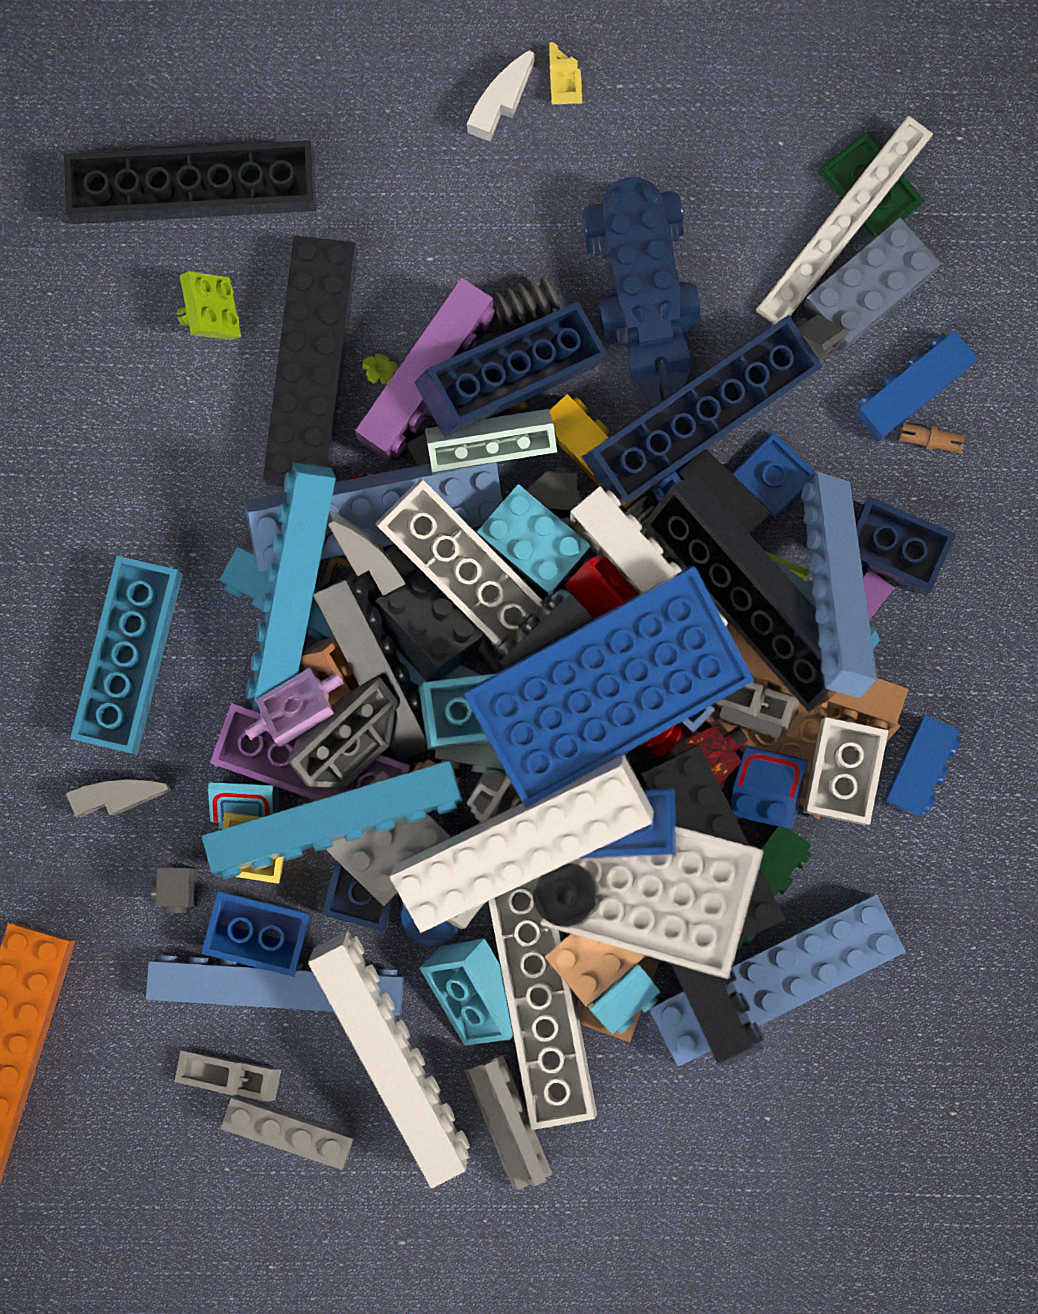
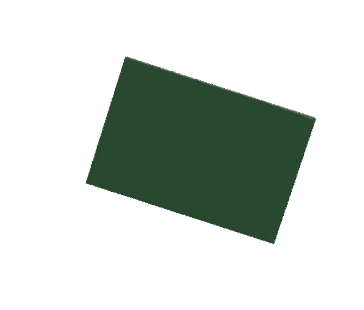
[818,132,925,239]

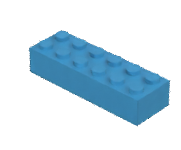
[70,556,183,755]

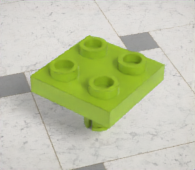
[177,271,241,340]

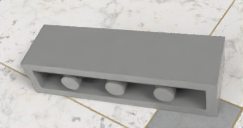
[221,1095,355,1170]

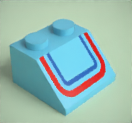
[208,782,279,829]

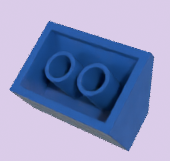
[201,891,313,977]

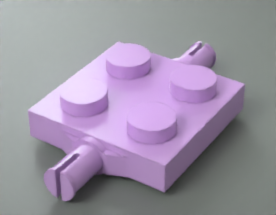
[244,667,344,747]

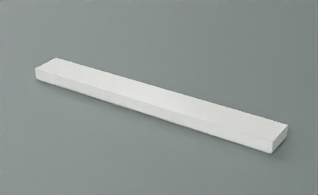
[756,115,933,324]

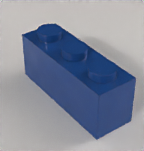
[882,715,961,817]

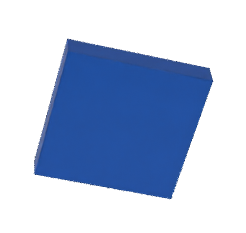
[732,432,816,519]

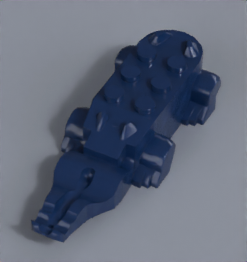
[582,177,701,408]

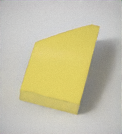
[549,42,582,105]

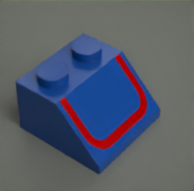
[730,746,808,829]

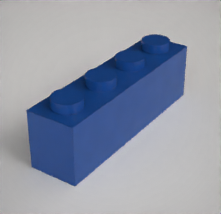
[855,331,978,442]

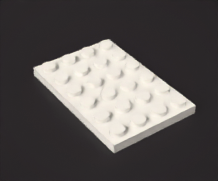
[541,827,763,979]

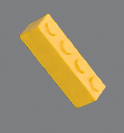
[549,394,650,512]

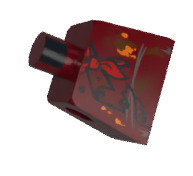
[670,726,749,784]

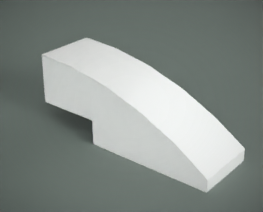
[467,51,534,141]

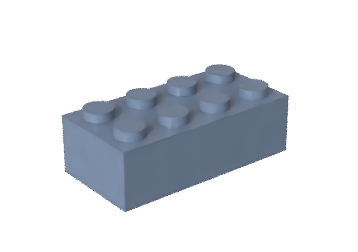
[803,218,941,351]

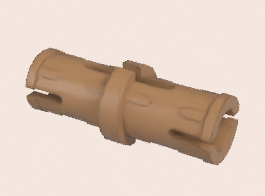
[899,422,965,454]

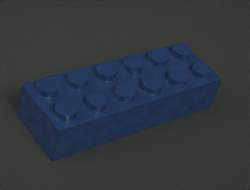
[414,301,608,438]

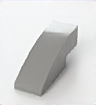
[327,511,406,596]
[713,682,799,731]
[66,780,172,817]
[174,1050,281,1101]

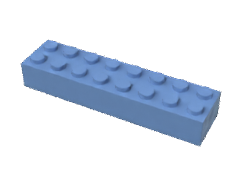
[244,462,502,572]
[649,894,906,1067]

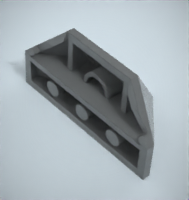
[288,677,398,788]

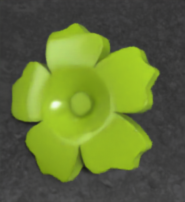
[362,353,399,384]

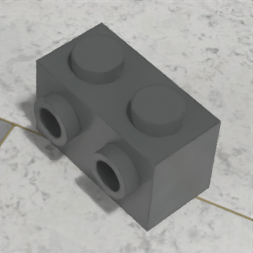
[151,867,198,913]

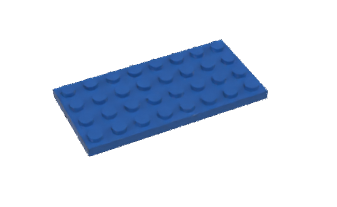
[462,566,754,808]

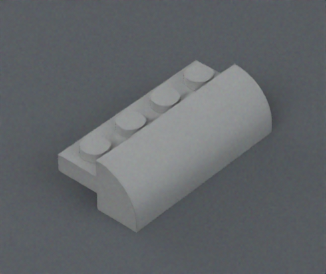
[464,1055,552,1190]

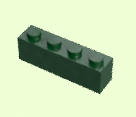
[737,826,811,948]

